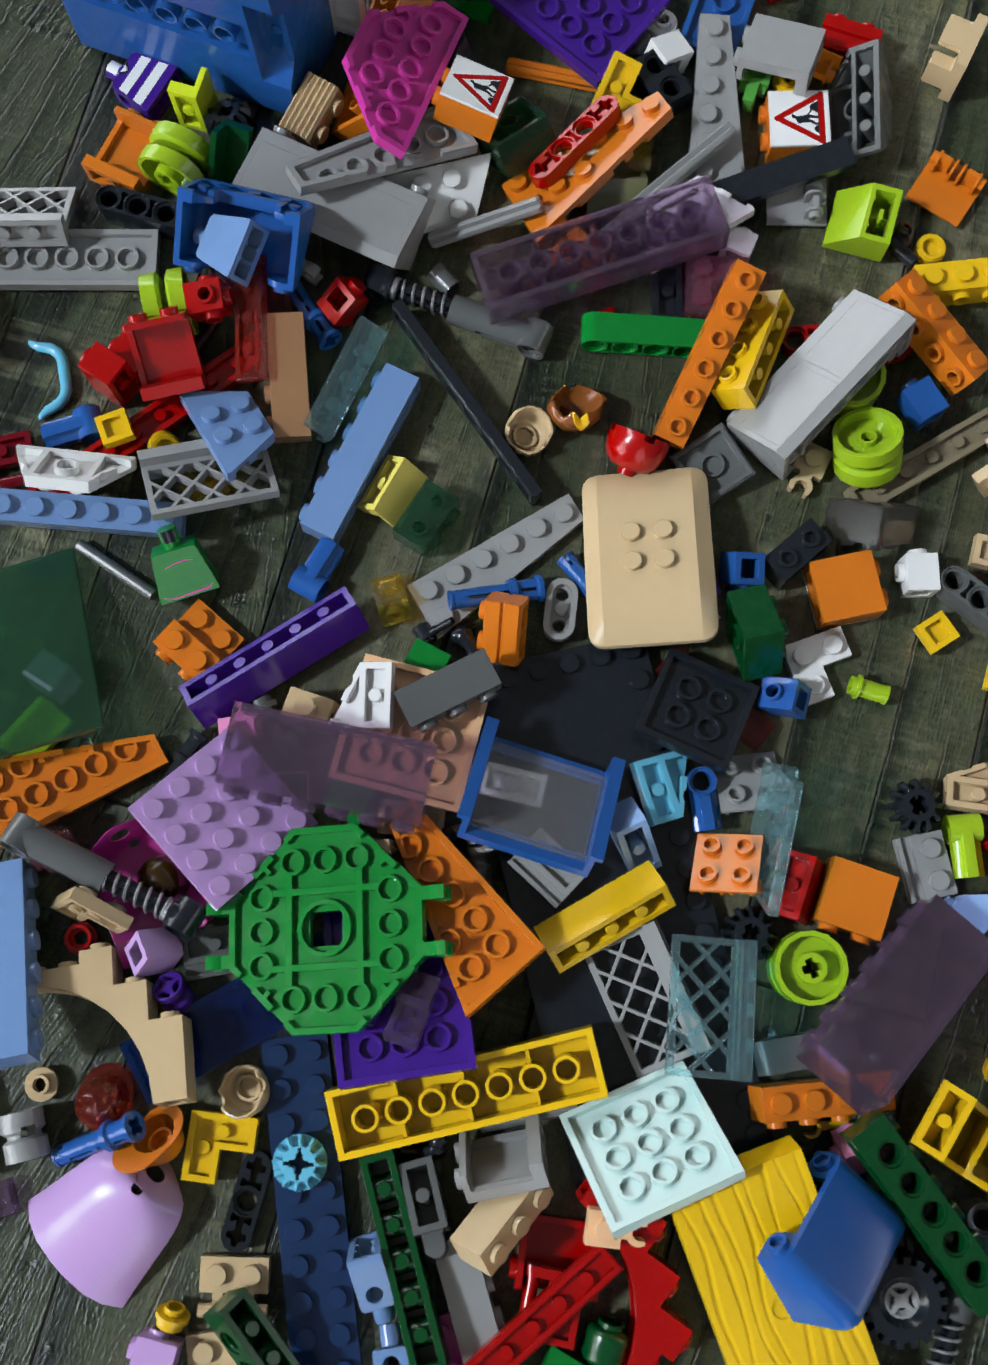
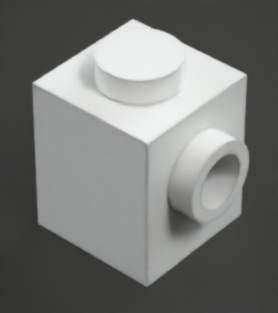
[894,548,941,598]

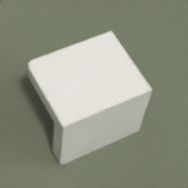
[644,29,694,74]

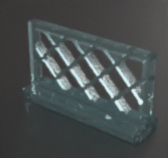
[750,762,804,917]
[665,934,758,1082]

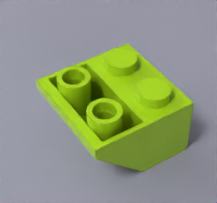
[821,183,904,262]

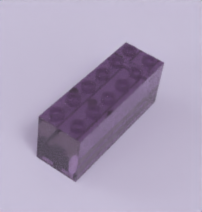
[215,701,439,835]
[796,894,988,1116]

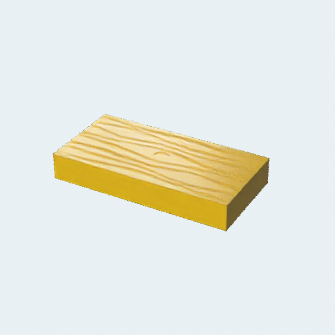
[670,1135,880,1365]

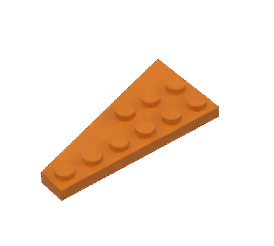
[501,91,674,247]
[0,734,170,850]
[388,801,546,1019]

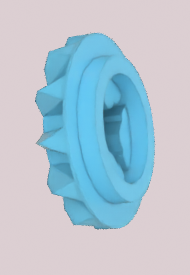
[272,1134,327,1192]

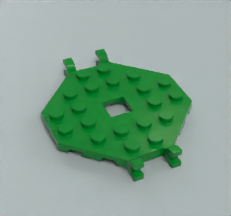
[205,823,454,1036]

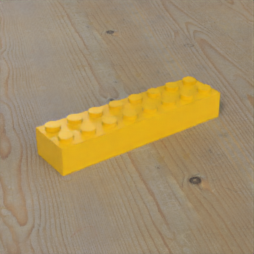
[324,1024,609,1162]

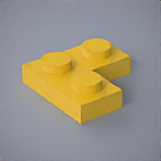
[591,50,643,112]
[180,1108,261,1185]

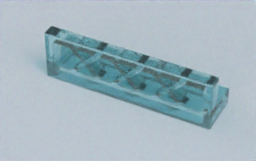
[303,316,388,444]

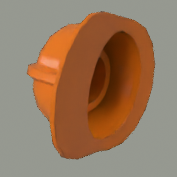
[112,1106,185,1174]

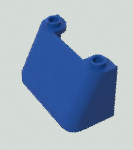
[173,178,316,294]
[757,1150,905,1331]

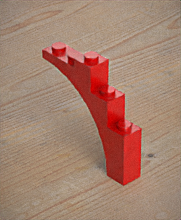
[575,1178,694,1365]

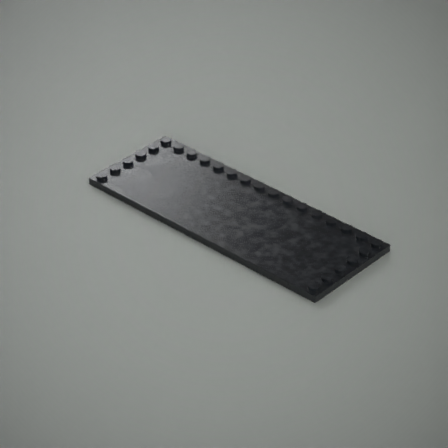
[475,643,775,1189]

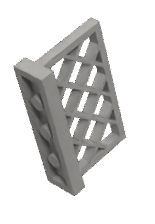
[0,187,78,247]
[137,439,280,521]
[585,918,713,1078]

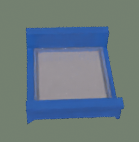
[457,716,626,878]

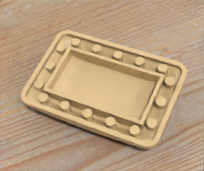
[582,467,719,649]

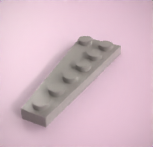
[686,13,745,182]
[285,105,478,196]
[407,493,583,641]

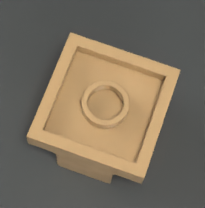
[921,13,988,102]

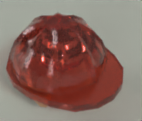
[74,1063,134,1131]

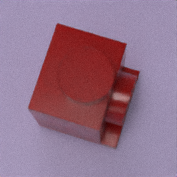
[316,276,369,326]

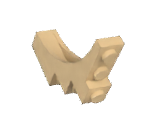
[38,942,197,1108]

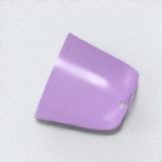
[28,1150,183,1308]

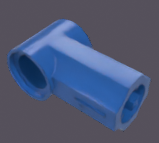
[40,404,102,449]
[288,537,346,603]
[685,766,722,832]

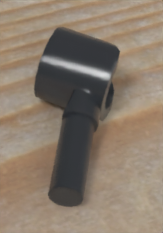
[412,617,455,643]

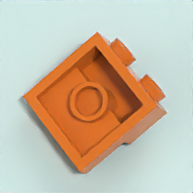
[153,599,247,681]

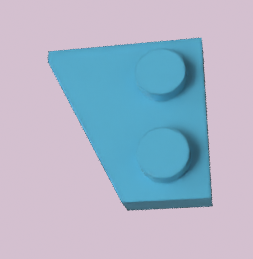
[629,751,688,827]

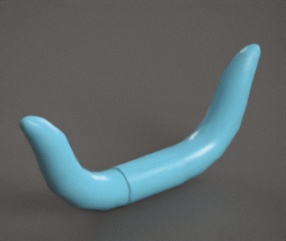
[28,340,73,421]

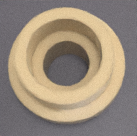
[24,1067,59,1102]

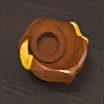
[546,385,607,432]

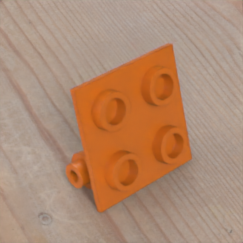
[905,149,988,227]
[689,833,764,897]

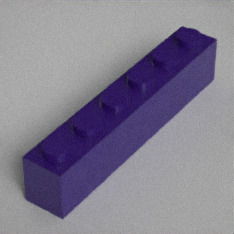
[179,586,371,729]

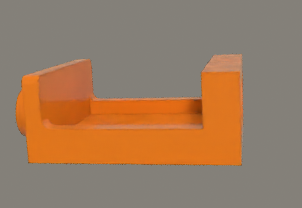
[81,105,158,194]

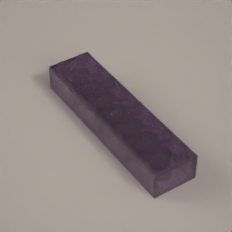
[469,175,730,325]

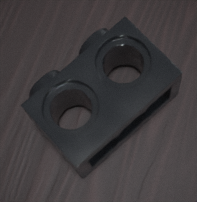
[633,49,693,116]
[764,517,832,591]

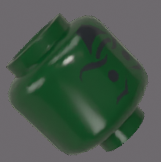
[581,1315,631,1365]

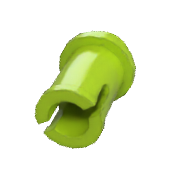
[846,674,891,705]

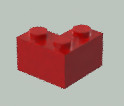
[77,331,142,408]

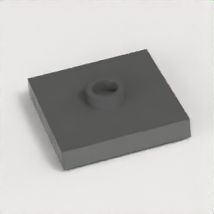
[669,422,756,506]

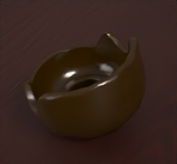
[137,854,191,898]

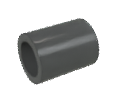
[427,263,461,298]

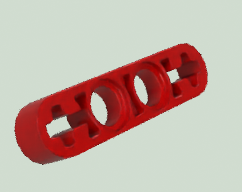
[528,95,622,189]

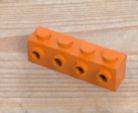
[877,268,988,397]
[748,1071,896,1129]

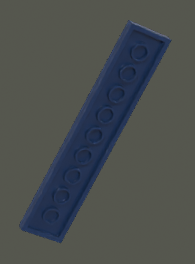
[261,1034,363,1365]

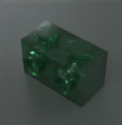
[392,479,461,558]

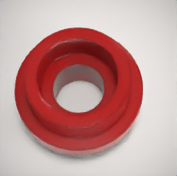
[64,921,98,955]

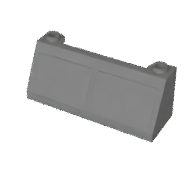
[232,125,436,271]
[727,289,917,481]

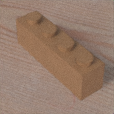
[260,312,312,444]

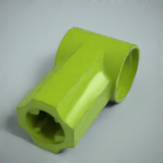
[942,813,985,879]

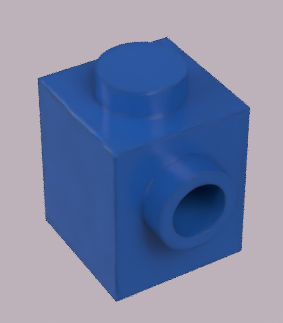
[894,375,950,432]
[719,552,766,590]
[757,676,812,720]

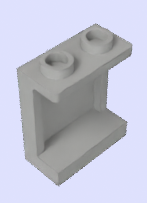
[733,13,826,97]
[454,1114,550,1204]

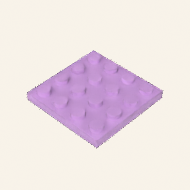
[128,724,318,911]

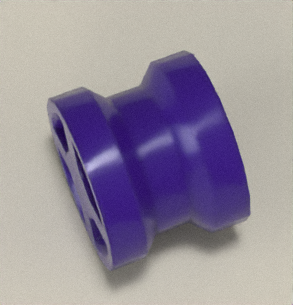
[152,971,194,1013]

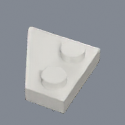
[328,662,396,730]

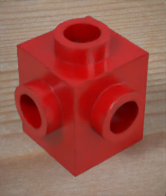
[182,274,235,324]

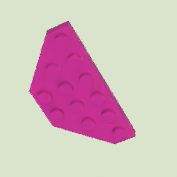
[342,1,469,160]

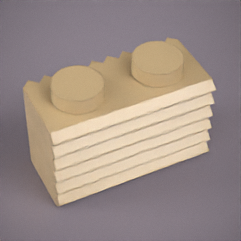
[279,71,344,149]

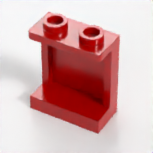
[121,305,207,402]
[508,1213,599,1302]

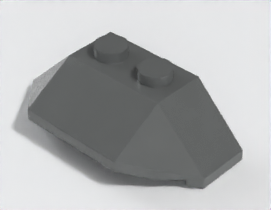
[826,38,892,159]

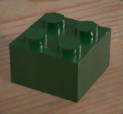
[726,584,788,682]

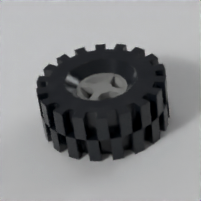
[863,1249,948,1350]

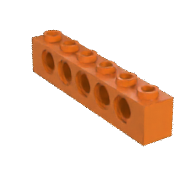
[651,259,767,450]

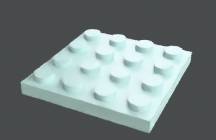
[559,1060,746,1240]

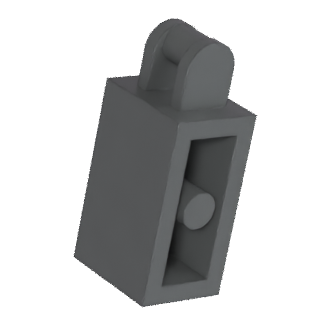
[398,1155,452,1260]

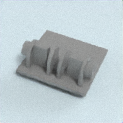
[766,178,827,227]
[712,751,787,816]

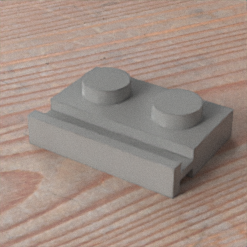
[507,827,585,908]
[892,829,958,904]

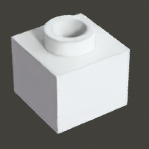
[717,226,759,265]

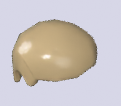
[504,405,554,457]
[218,1064,270,1119]

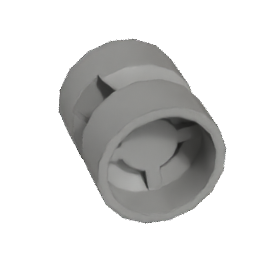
[0,1105,51,1165]

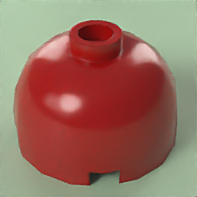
[606,423,670,477]

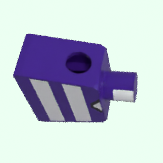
[106,53,183,121]

